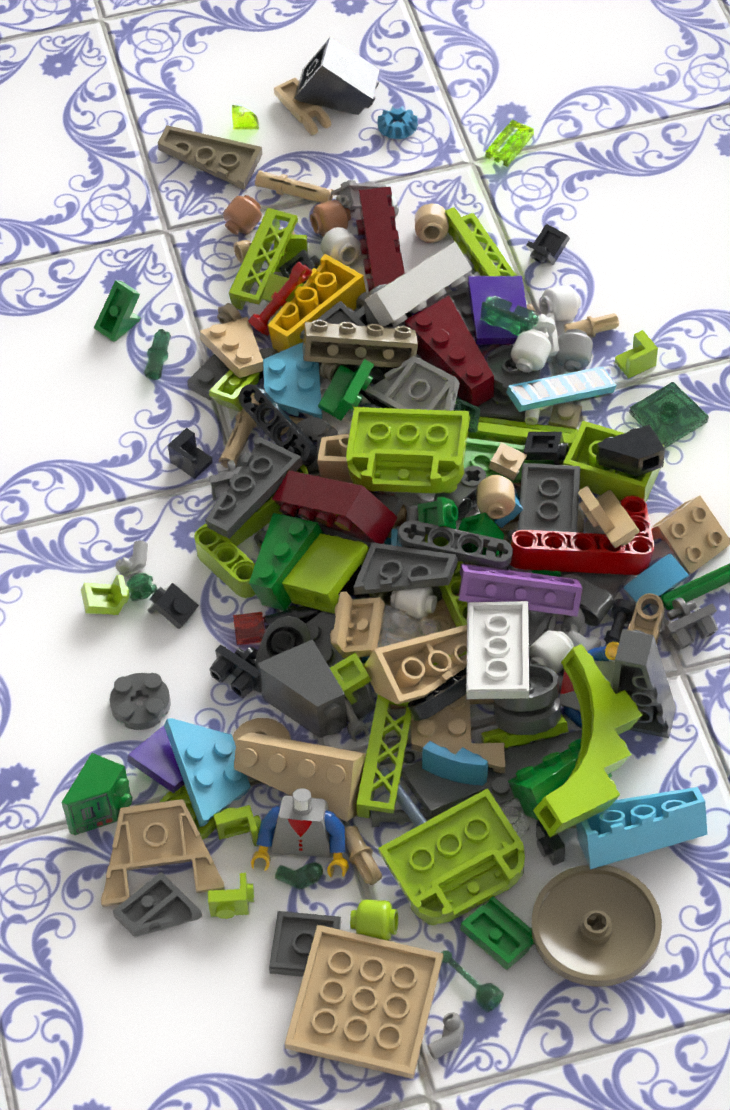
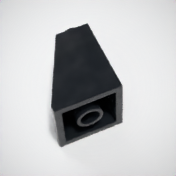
[294,37,379,115]

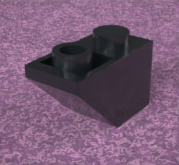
[596,424,665,476]

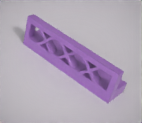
[458,563,583,617]

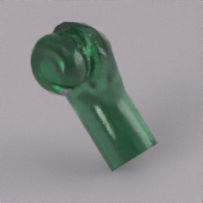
[275,862,323,890]

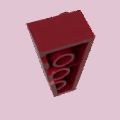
[356,186,405,293]
[405,295,494,410]
[272,470,398,544]

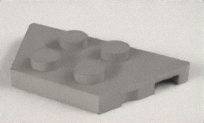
[364,356,460,411]

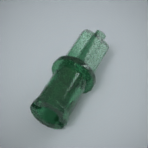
[144,329,171,380]

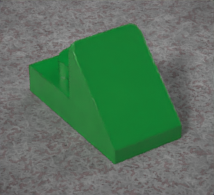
[94,280,141,341]

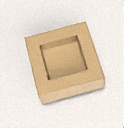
[488,442,527,480]

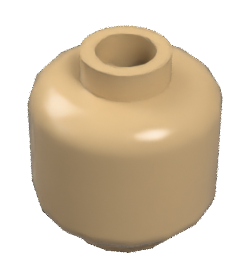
[414,203,449,243]
[476,475,515,519]

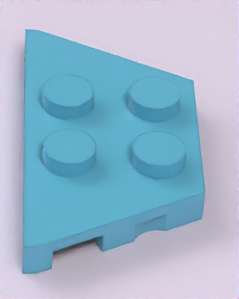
[263,342,322,419]
[164,718,251,826]

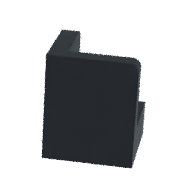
[168,428,213,479]

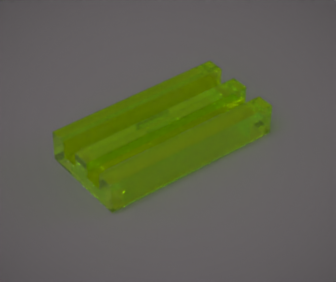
[485,120,534,167]

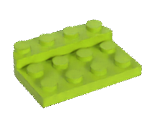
[346,407,470,493]
[378,788,525,925]

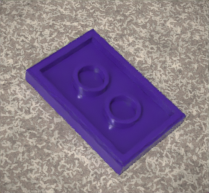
[467,276,530,345]

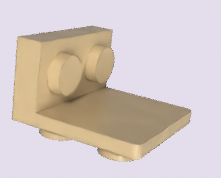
[651,495,730,574]

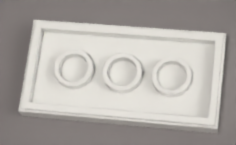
[466,601,529,699]

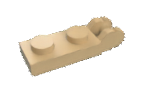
[274,77,331,136]

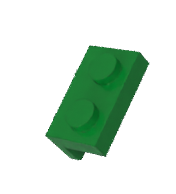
[318,359,374,421]

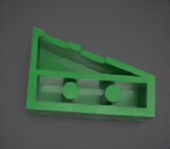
[249,513,324,611]
[508,738,612,821]

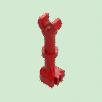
[248,262,313,336]

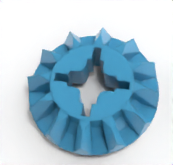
[377,106,418,139]

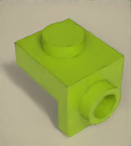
[80,575,129,615]
[214,805,261,846]
[208,873,254,919]

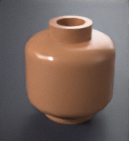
[223,195,262,235]
[310,200,351,237]

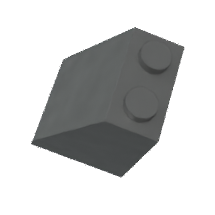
[258,639,347,738]

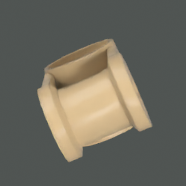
[627,593,664,644]

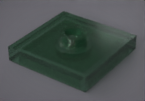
[629,381,709,448]

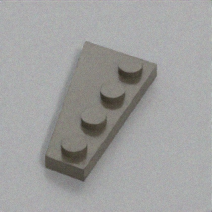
[157,125,263,190]

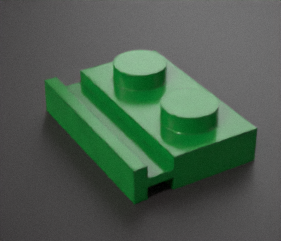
[460,896,535,970]

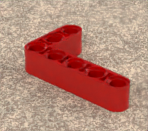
[510,496,654,575]

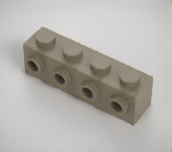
[302,320,418,368]

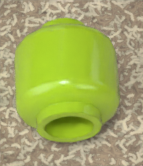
[350,900,399,941]

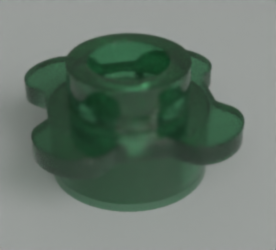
[127,573,157,601]

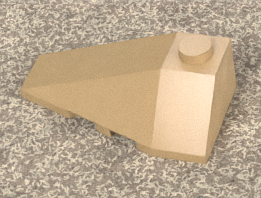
[364,625,467,705]

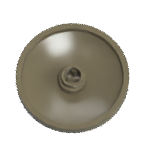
[531,865,662,987]

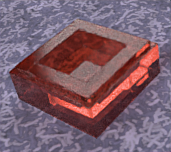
[233,612,265,645]

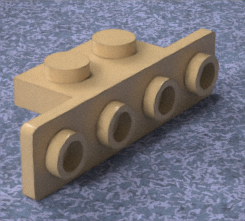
[578,486,639,548]

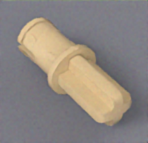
[564,313,619,337]
[345,826,382,885]

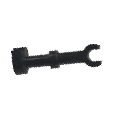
[604,599,636,646]

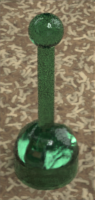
[441,950,504,1012]

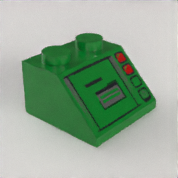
[61,753,133,835]

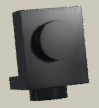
[526,224,570,265]
[147,582,199,629]
[536,820,565,866]

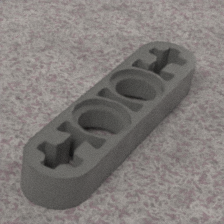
[398,520,512,569]

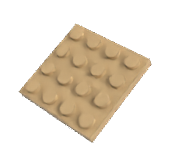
[285,925,443,1079]

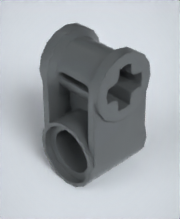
[434,466,486,521]
[562,574,615,627]

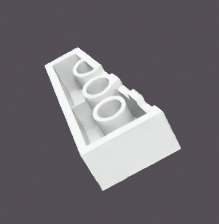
[365,242,472,327]

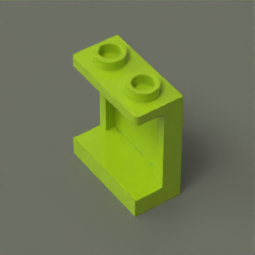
[282,533,369,614]

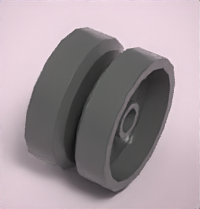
[493,663,561,735]

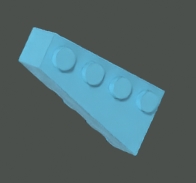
[576,787,708,869]

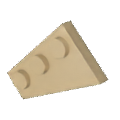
[200,317,263,378]

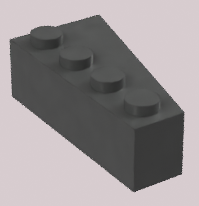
[612,629,676,738]

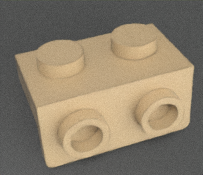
[330,592,385,658]

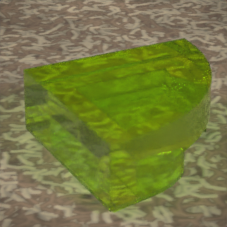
[232,105,259,130]

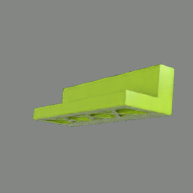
[445,207,517,276]
[229,208,298,310]
[467,415,578,449]
[356,694,412,819]

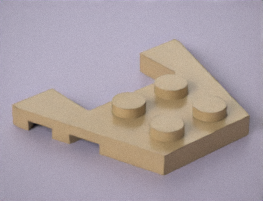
[411,694,505,773]
[101,799,225,907]

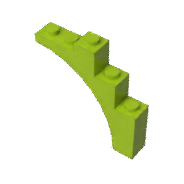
[533,644,642,837]

